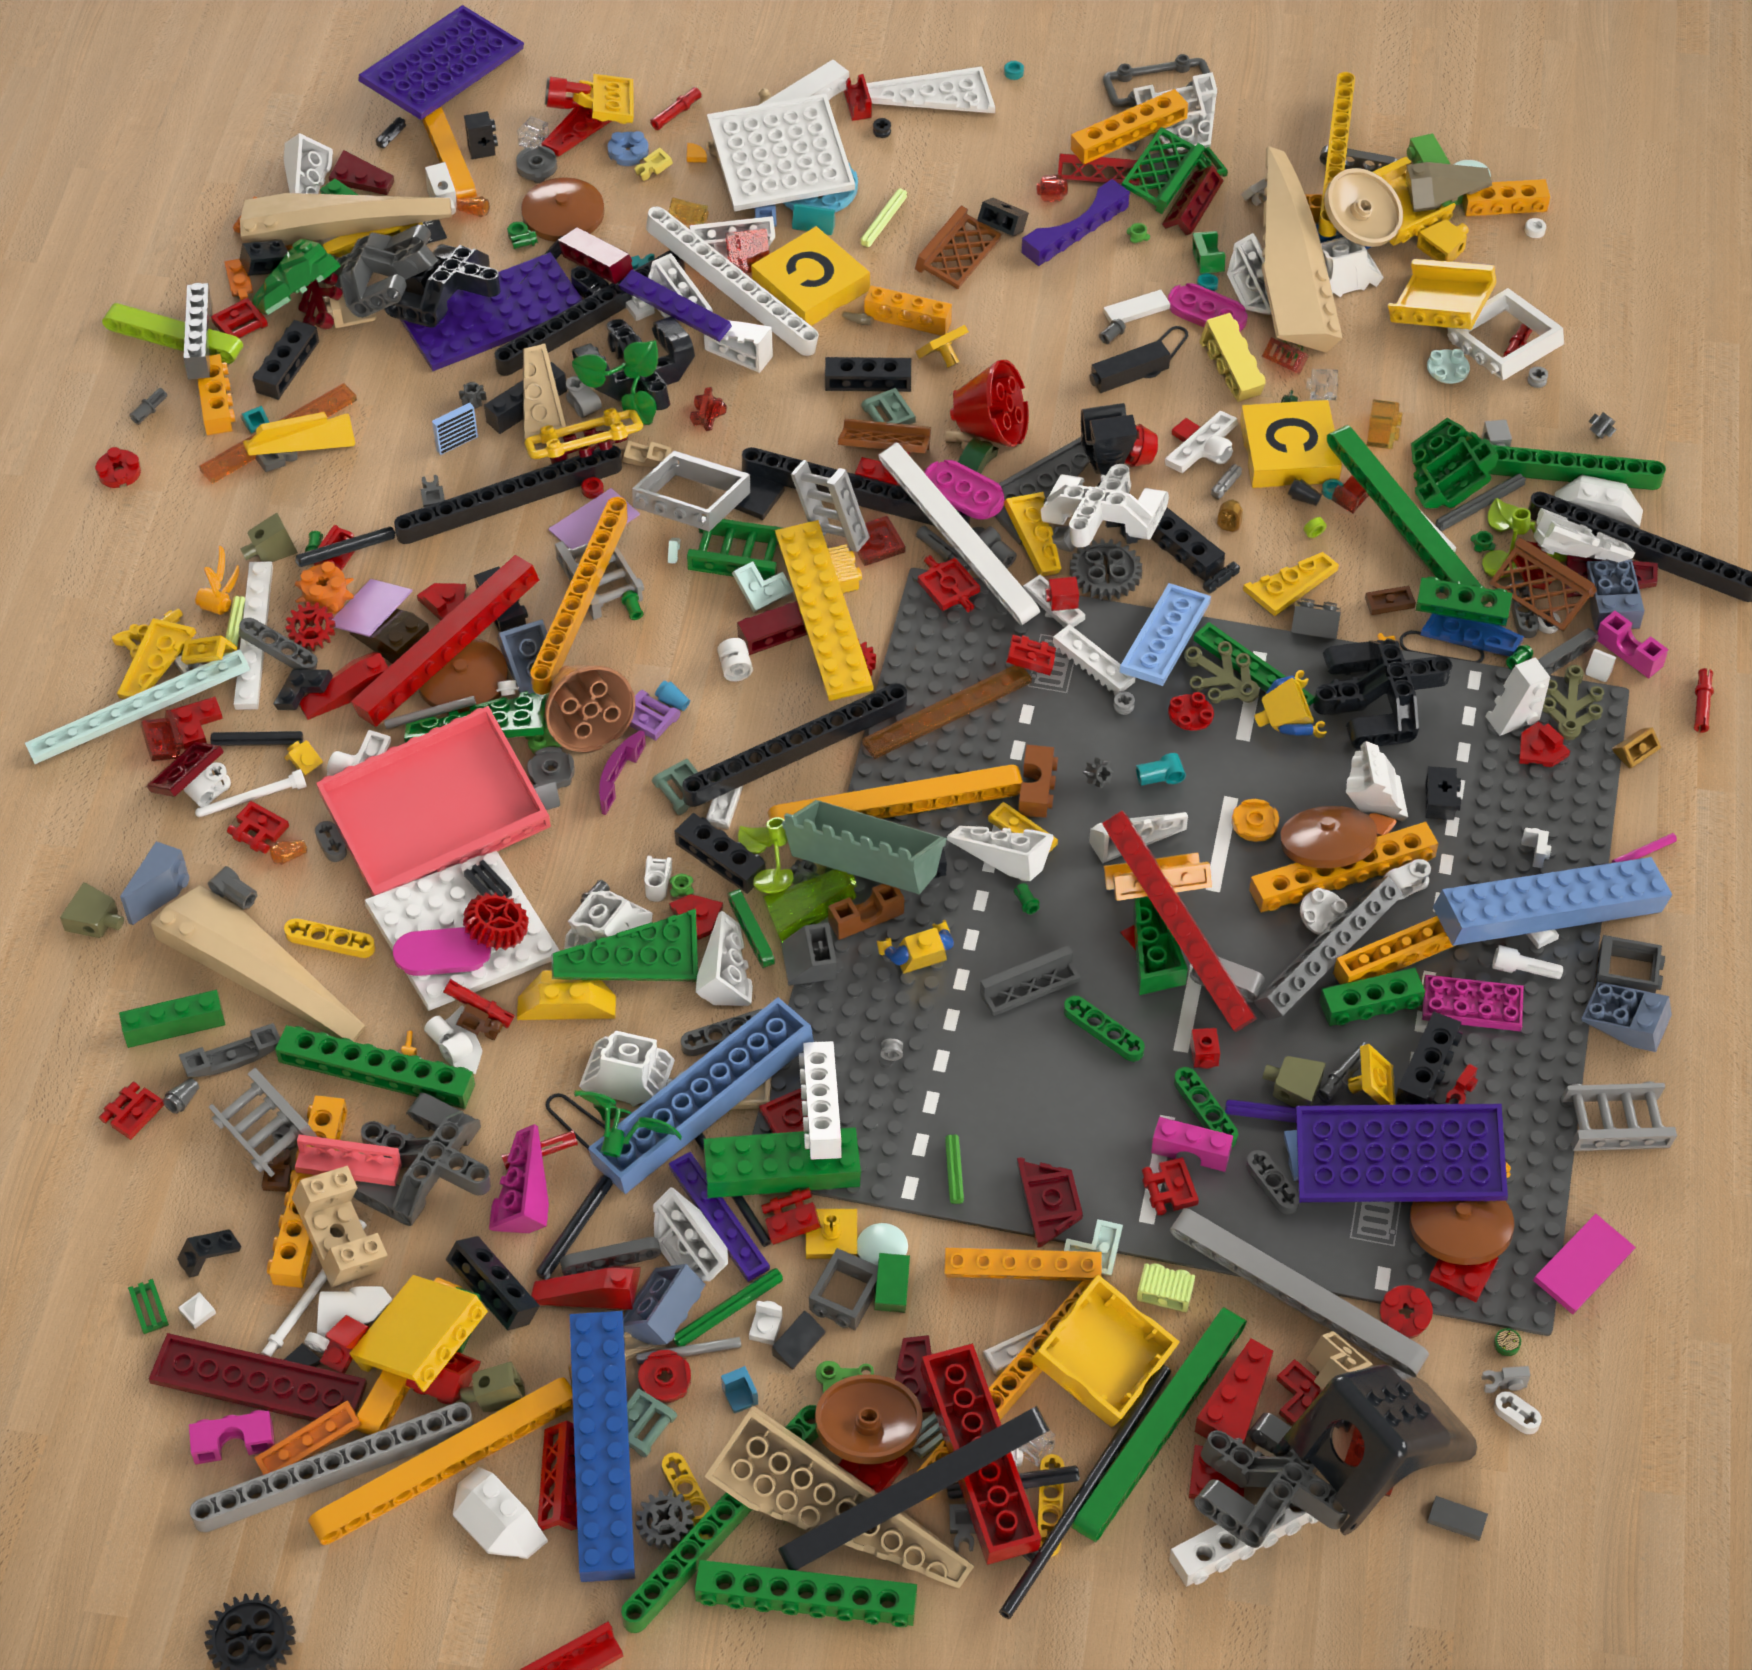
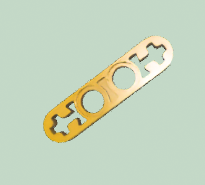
[284,918,376,958]
[662,1452,714,1540]
[1037,1454,1064,1557]

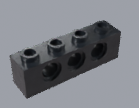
[253,320,319,400]
[825,357,912,392]
[1151,507,1225,581]
[674,813,766,894]
[1395,1011,1463,1105]
[446,1236,540,1331]

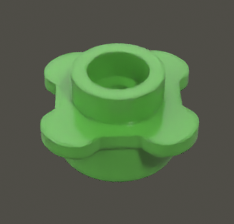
[1127,223,1150,243]
[670,874,694,897]

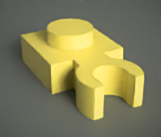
[634,148,673,181]

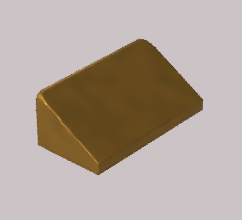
[1612,727,1662,769]

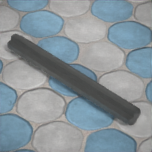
[1436,474,1526,531]

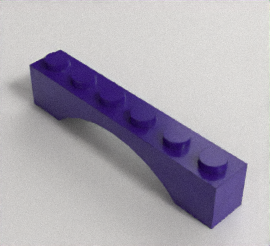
[1021,179,1130,266]

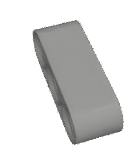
[1190,957,1265,1002]

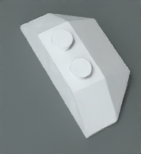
[690,216,775,265]
[1227,233,1271,315]
[648,253,713,320]
[1554,475,1643,528]
[653,1187,728,1281]
[453,1467,548,1559]

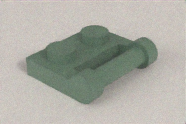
[861,388,916,425]
[652,759,698,815]
[627,1388,678,1457]

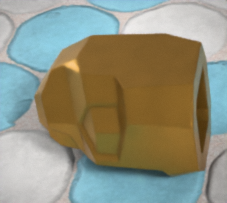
[1217,499,1243,532]

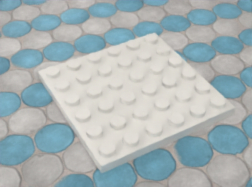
[707,94,855,211]
[365,851,560,1011]

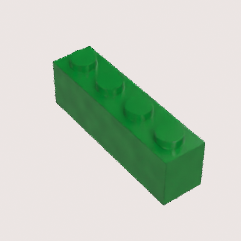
[119,989,226,1048]

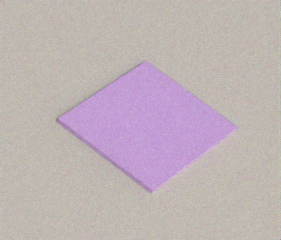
[332,579,413,637]

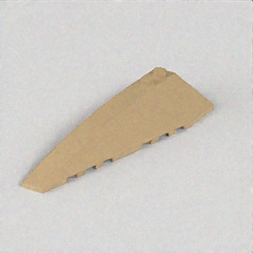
[240,193,452,245]
[151,885,366,1042]
[705,1406,975,1588]

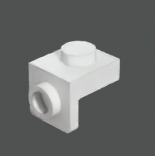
[1521,828,1551,868]

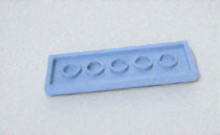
[1120,583,1211,686]

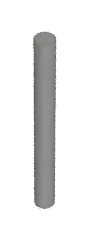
[384,696,476,729]
[636,1337,741,1364]

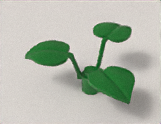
[572,340,658,425]
[574,1090,682,1158]

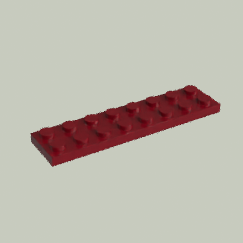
[148,1333,367,1422]

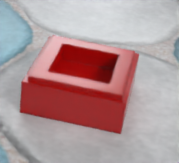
[1172,418,1201,442]

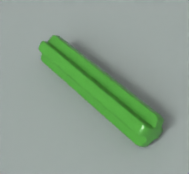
[945,1134,964,1204]

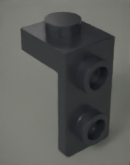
[177,1230,242,1278]

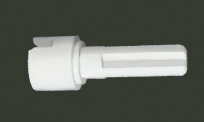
[1492,945,1563,979]

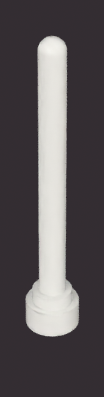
[195,769,307,817]

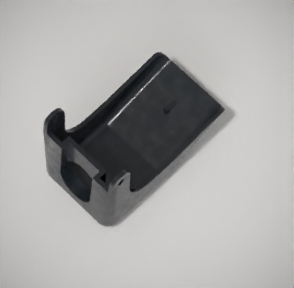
[1273,1364,1477,1536]

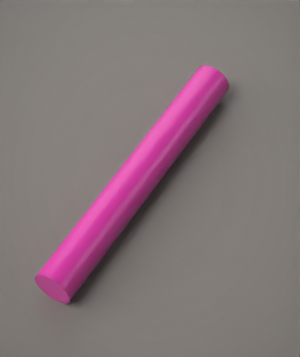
[1612,833,1677,863]

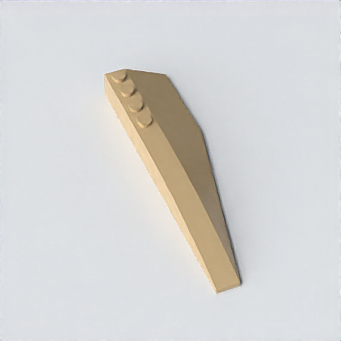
[1262,146,1343,353]

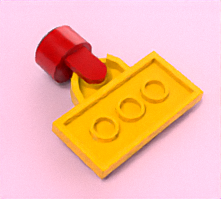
[545,74,634,124]

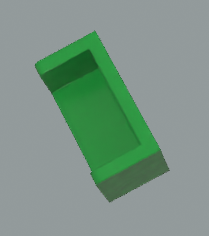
[1192,231,1226,274]
[874,1253,910,1313]

